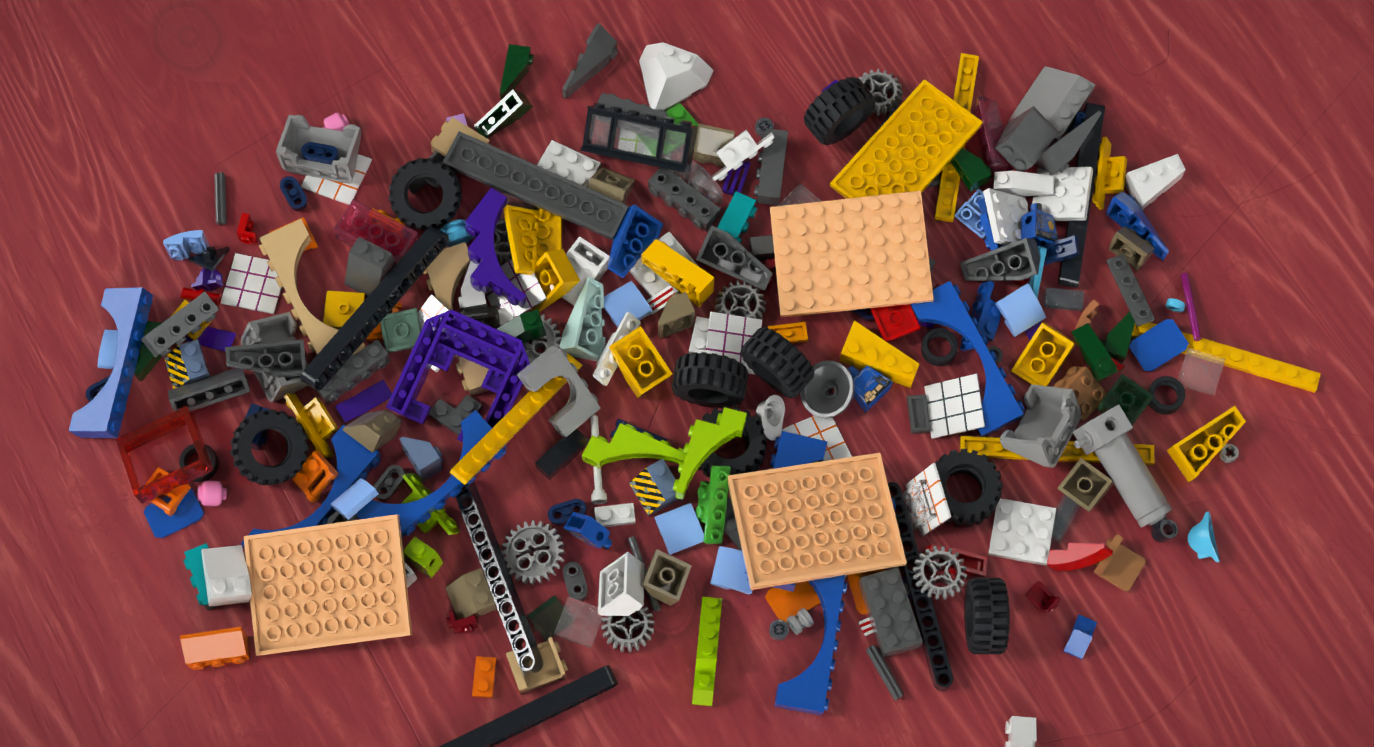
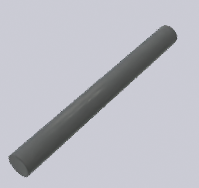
[628,537,661,612]

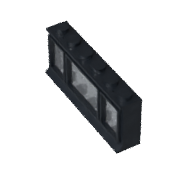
[580,103,698,172]

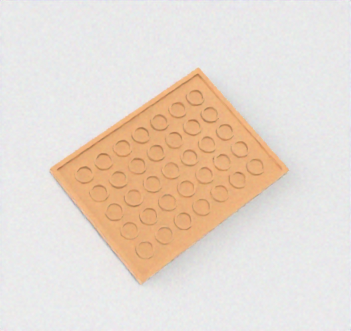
[770,191,934,318]
[727,453,907,590]
[244,514,413,656]

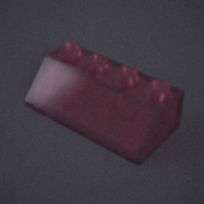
[973,96,1014,179]
[333,199,418,265]

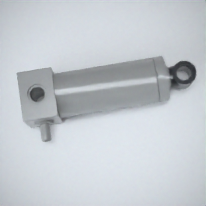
[1073,404,1178,543]

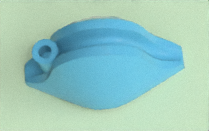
[439,219,474,247]
[1188,511,1220,563]

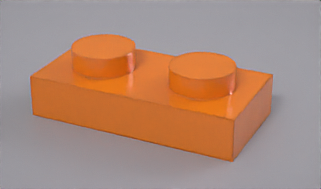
[472,656,497,699]

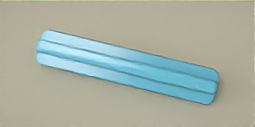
[1029,246,1047,297]

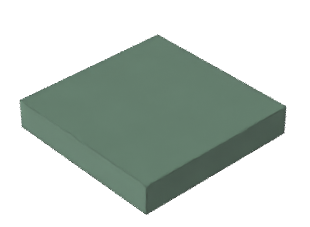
[380,308,421,354]

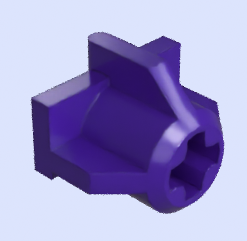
[191,268,223,291]

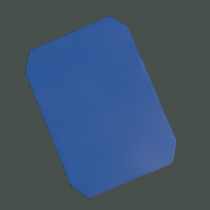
[1129,319,1189,371]
[143,488,204,538]

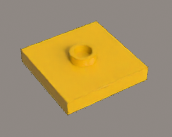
[323,291,366,329]

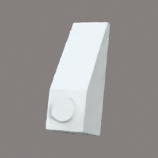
[994,171,1054,197]
[458,261,488,314]

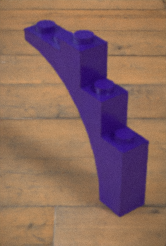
[465,188,526,308]

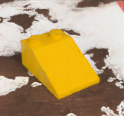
[531,249,580,312]
[1011,322,1076,386]
[609,326,672,398]

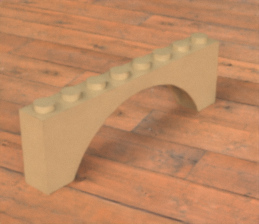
[259,219,365,357]
[423,242,489,396]

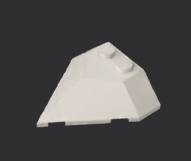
[639,42,714,110]

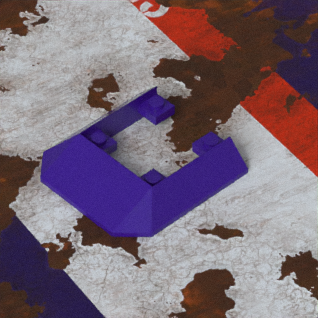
[386,310,530,442]

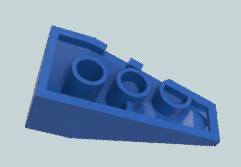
[1106,192,1169,261]
[607,205,663,278]

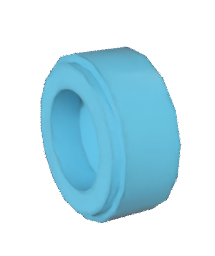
[1165,298,1186,312]

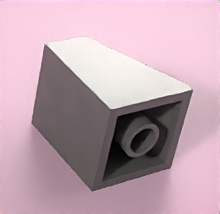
[995,106,1058,172]
[344,237,395,297]

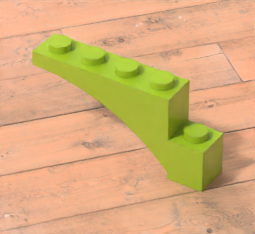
[673,407,747,500]
[582,423,686,469]
[692,597,722,706]

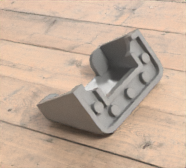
[276,115,362,183]
[241,312,309,402]
[1000,384,1081,468]

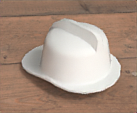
[756,395,785,441]

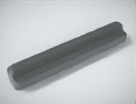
[214,172,227,225]
[866,645,904,700]

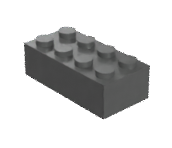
[858,567,923,658]

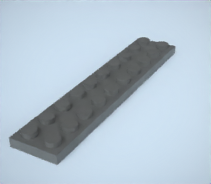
[442,131,629,240]

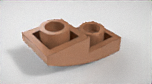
[1072,300,1099,339]

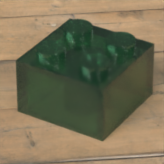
[1097,374,1154,432]

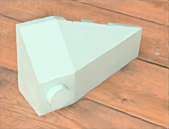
[559,277,605,361]

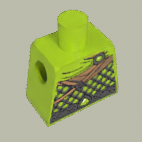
[403,536,443,579]

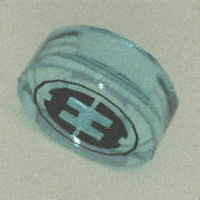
[755,118,773,136]
[769,620,789,641]

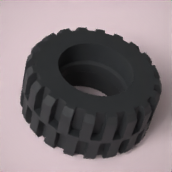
[804,77,875,145]
[388,158,462,230]
[741,327,814,398]
[672,352,748,408]
[699,406,766,477]
[230,410,309,485]
[935,449,1003,527]
[964,578,1010,655]

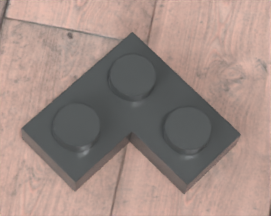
[428,395,483,436]

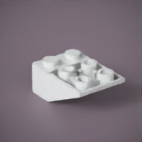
[561,236,610,306]

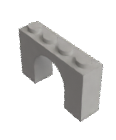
[517,346,601,437]

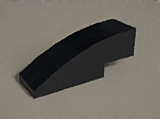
[535,429,590,480]

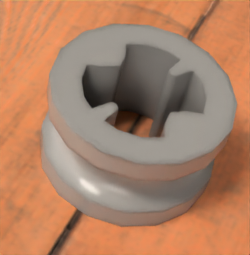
[1219,444,1239,463]

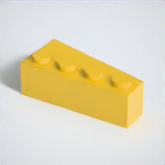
[641,239,714,308]
[839,321,919,388]
[1167,406,1246,482]

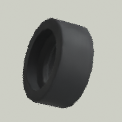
[921,328,958,366]
[1147,376,1185,415]
[179,443,219,482]

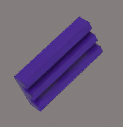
[722,161,751,196]

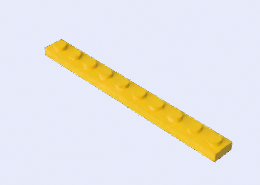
[934,53,979,223]
[1131,322,1321,393]
[450,353,582,485]
[960,436,1155,466]

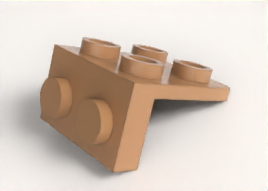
[1054,366,1107,420]
[1093,534,1146,592]

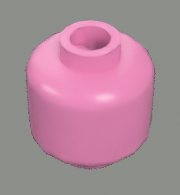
[322,112,350,132]
[198,481,227,506]

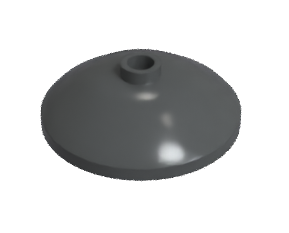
[800,361,855,418]

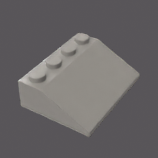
[1008,66,1095,147]

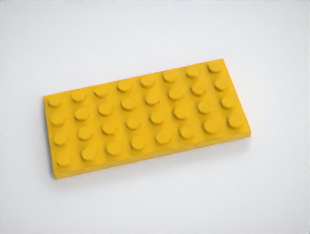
[830,79,983,199]

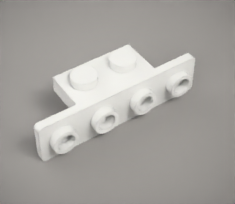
[712,130,775,181]
[593,312,640,386]

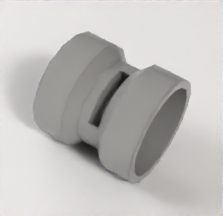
[786,608,814,635]

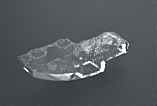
[662,153,723,203]

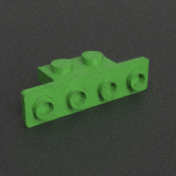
[696,465,731,544]

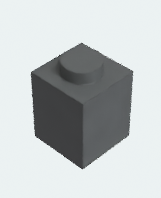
[750,235,775,261]

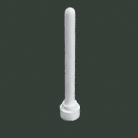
[590,415,607,505]

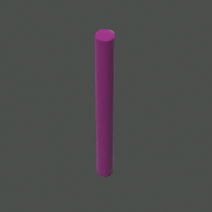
[1181,273,1201,341]

